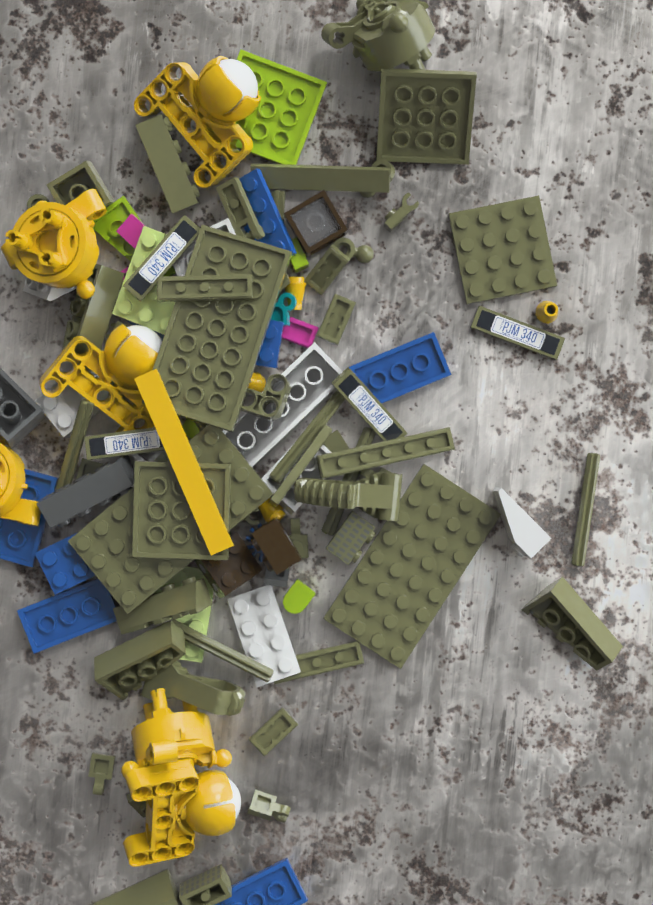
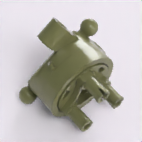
[321,0,435,73]

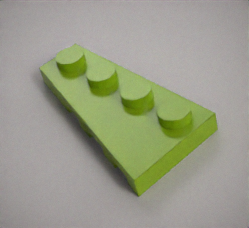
[93,196,176,277]

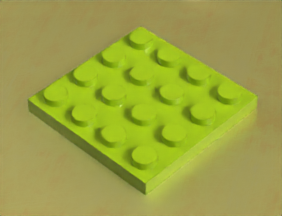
[236,49,327,165]

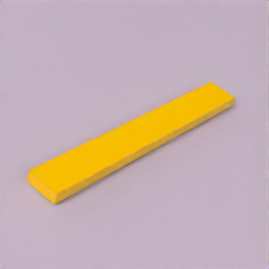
[134,369,234,555]

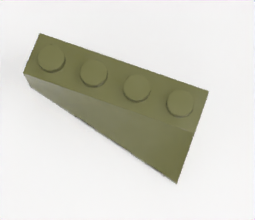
[135,114,200,213]
[62,264,125,354]
[113,576,213,635]
[521,577,623,671]
[94,620,186,700]

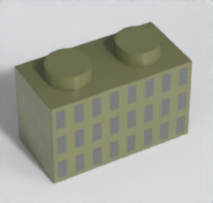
[326,510,376,565]
[179,864,232,905]

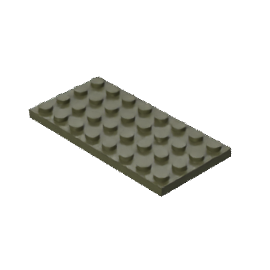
[142,225,292,432]
[68,425,274,614]
[323,464,501,669]

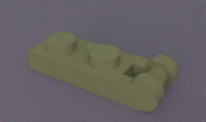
[216,177,265,240]

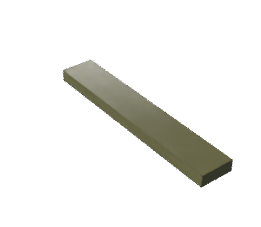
[250,164,390,193]
[316,427,455,479]

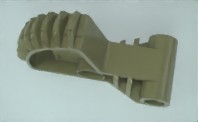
[293,472,403,521]
[141,660,246,716]

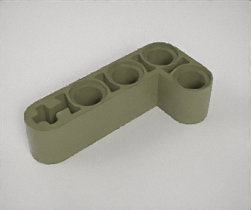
[240,374,291,421]

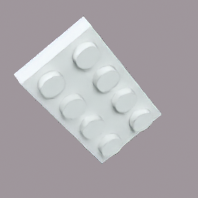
[227,585,301,687]

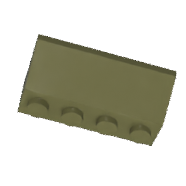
[90,868,183,905]

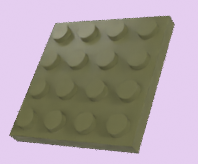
[376,68,477,165]
[448,195,557,305]
[132,461,231,560]

